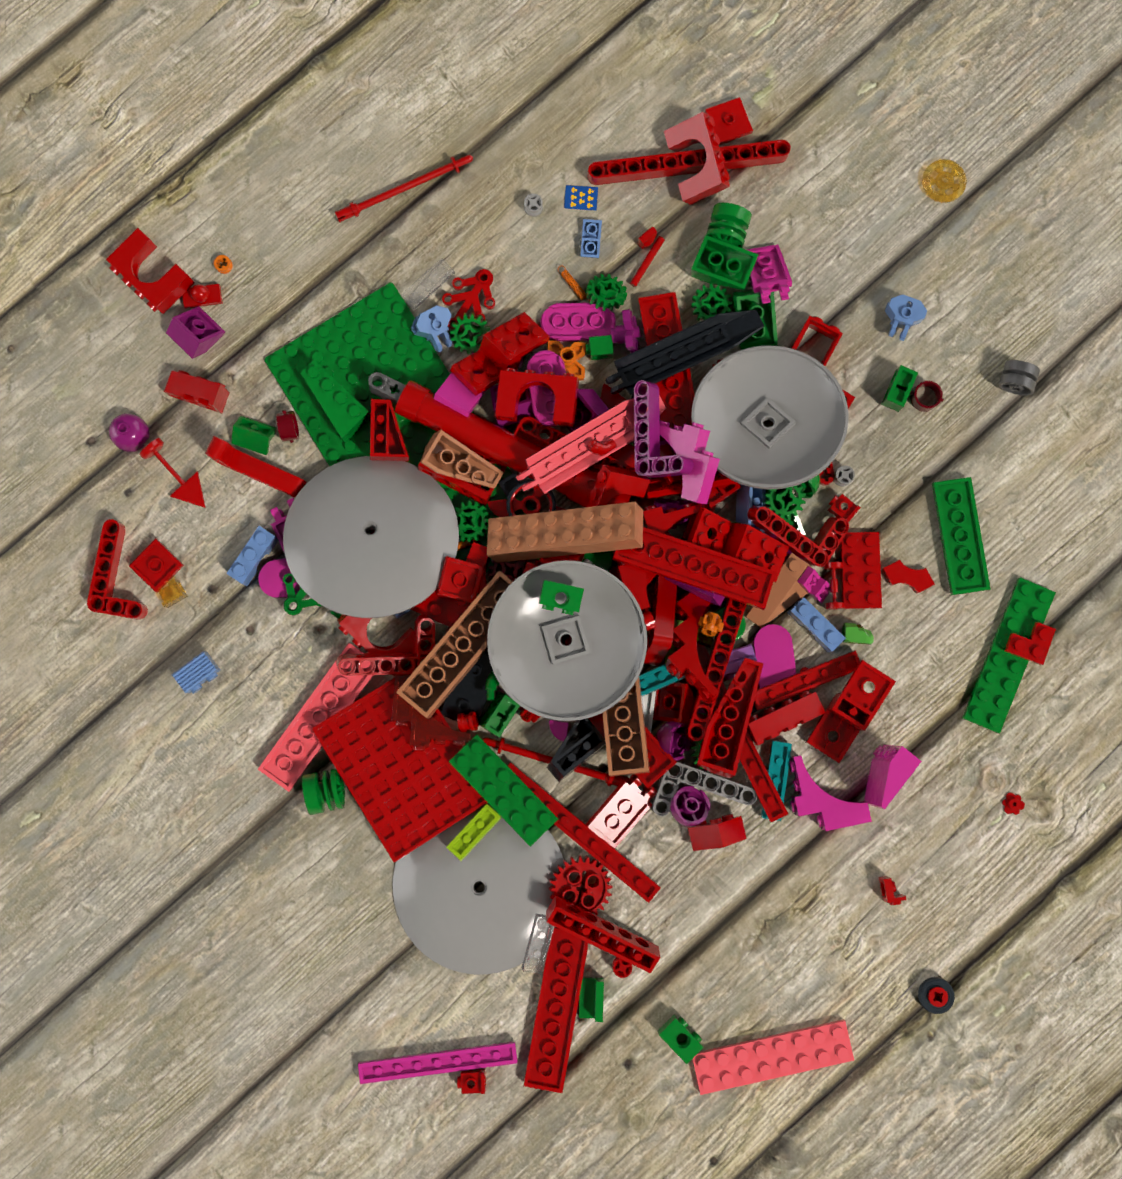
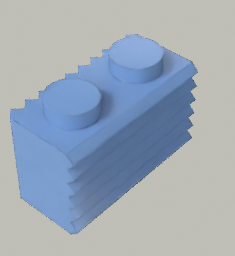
[172,651,220,694]

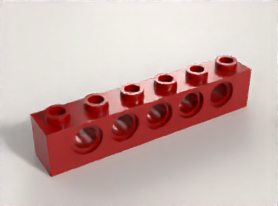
[546,895,661,973]

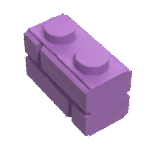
[714,644,757,680]

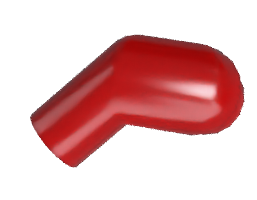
[588,439,617,456]

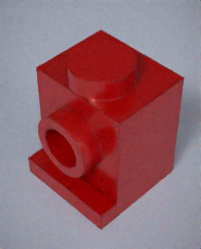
[828,494,861,522]
[457,1068,486,1094]

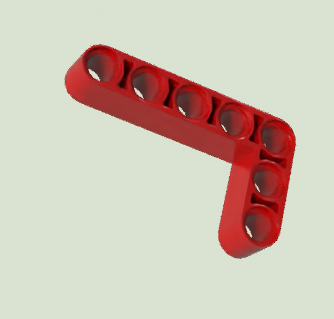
[205,436,307,498]
[747,506,849,567]
[87,519,148,620]
[644,574,677,667]
[336,614,435,676]

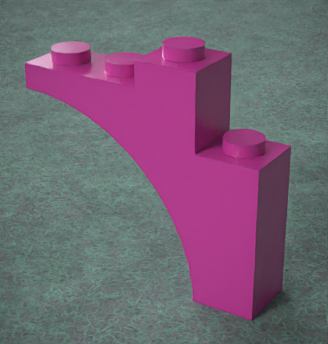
[660,421,720,504]
[789,755,872,831]

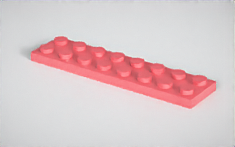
[258,643,374,792]
[692,1019,854,1095]

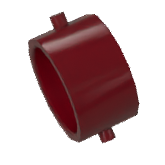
[910,381,944,412]
[276,410,299,443]

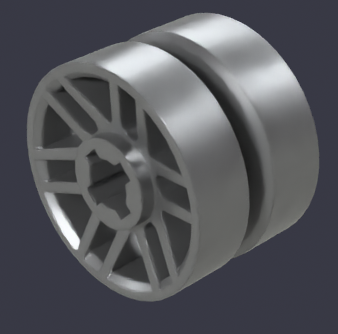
[999,360,1040,396]

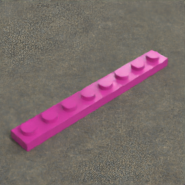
[358,1041,518,1084]

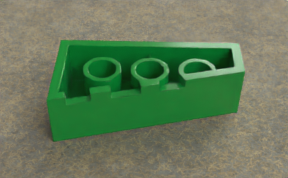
[301,360,371,443]

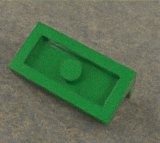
[231,416,276,455]
[579,977,604,1022]

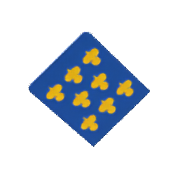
[564,185,598,211]

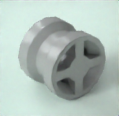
[524,193,543,217]
[833,465,855,487]

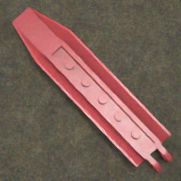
[516,395,666,494]

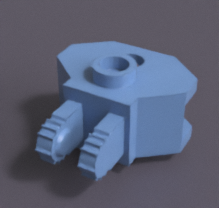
[885,295,927,341]
[411,306,453,352]

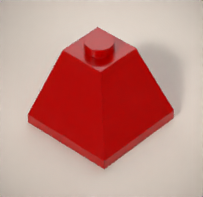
[653,683,698,724]

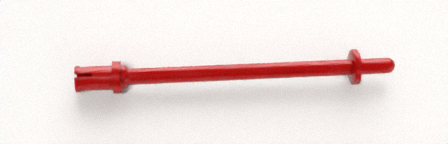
[335,155,473,223]
[482,737,630,787]

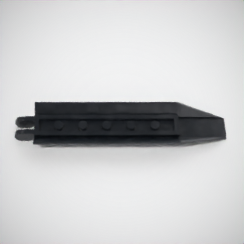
[605,310,765,395]

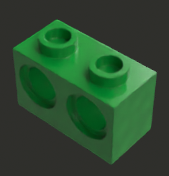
[881,365,918,412]
[479,692,520,738]

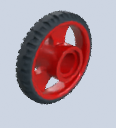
[506,480,556,516]

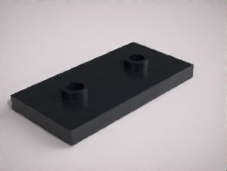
[441,651,493,722]

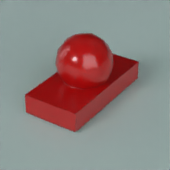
[182,284,223,309]

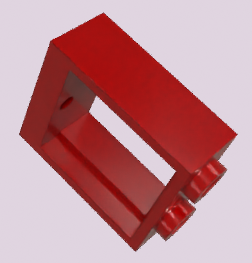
[791,316,843,366]

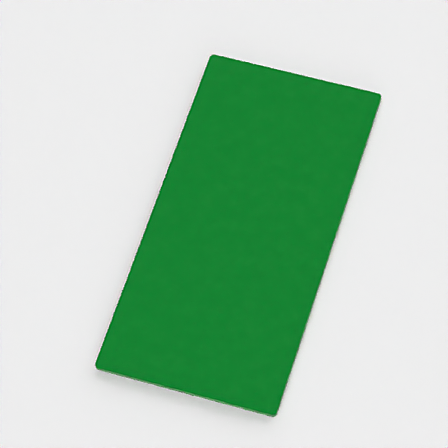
[265,283,535,573]

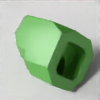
[842,623,874,645]

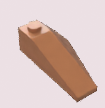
[421,430,504,489]
[746,553,821,628]

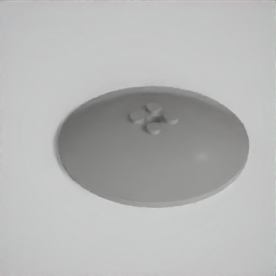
[691,346,849,489]
[487,560,647,721]

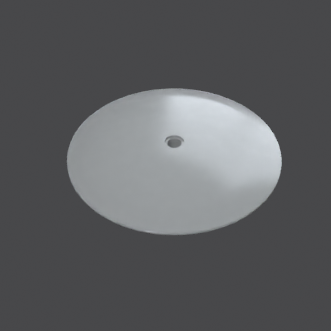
[283,456,459,618]
[393,803,567,975]

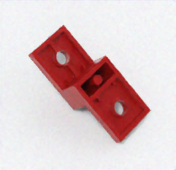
[450,312,550,396]
[687,507,789,583]
[806,660,896,763]

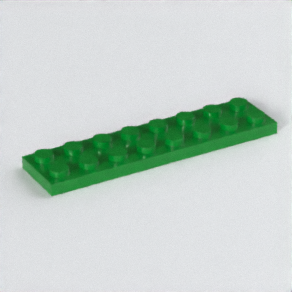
[962,577,1056,734]

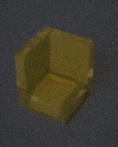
[159,578,188,608]

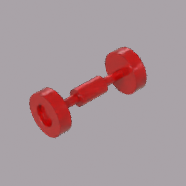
[824,562,845,610]

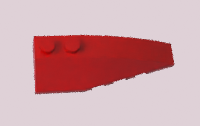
[697,658,764,778]

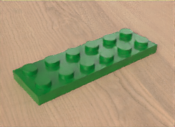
[932,477,991,596]
[449,735,558,847]

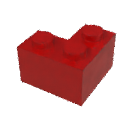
[688,814,747,851]

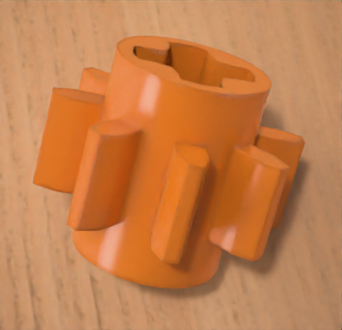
[698,612,724,637]

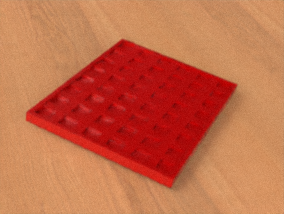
[311,674,487,863]

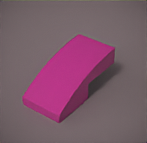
[797,566,830,604]

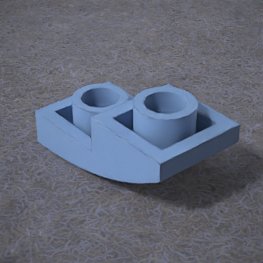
[580,219,602,258]

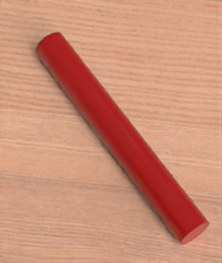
[630,236,665,287]

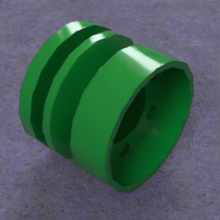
[706,203,752,248]
[302,769,345,815]

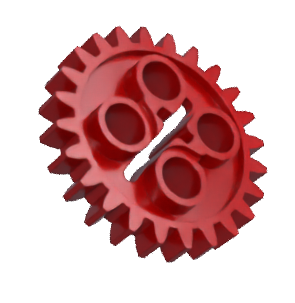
[549,855,613,915]

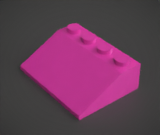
[864,744,922,810]

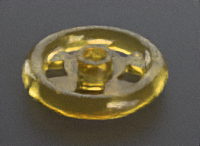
[922,159,967,203]

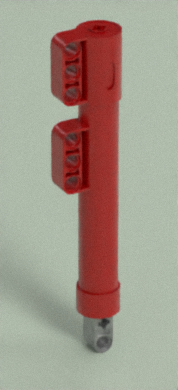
[368,372,635,507]

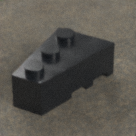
[547,718,606,782]

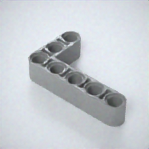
[652,762,757,816]

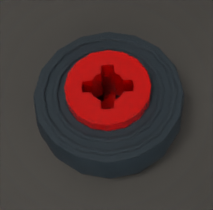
[918,977,955,1014]

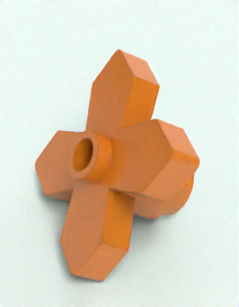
[547,341,586,381]

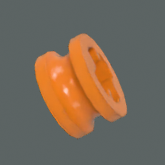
[214,255,233,274]

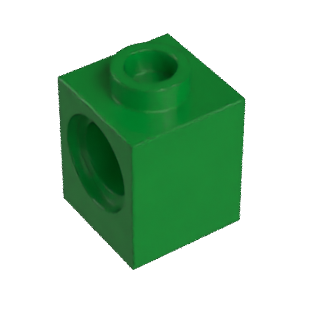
[586,335,614,360]

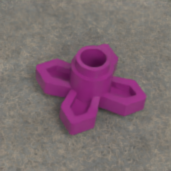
[611,309,640,353]

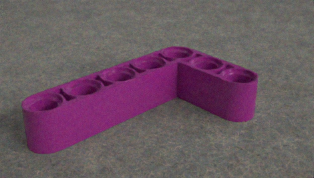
[634,380,694,478]

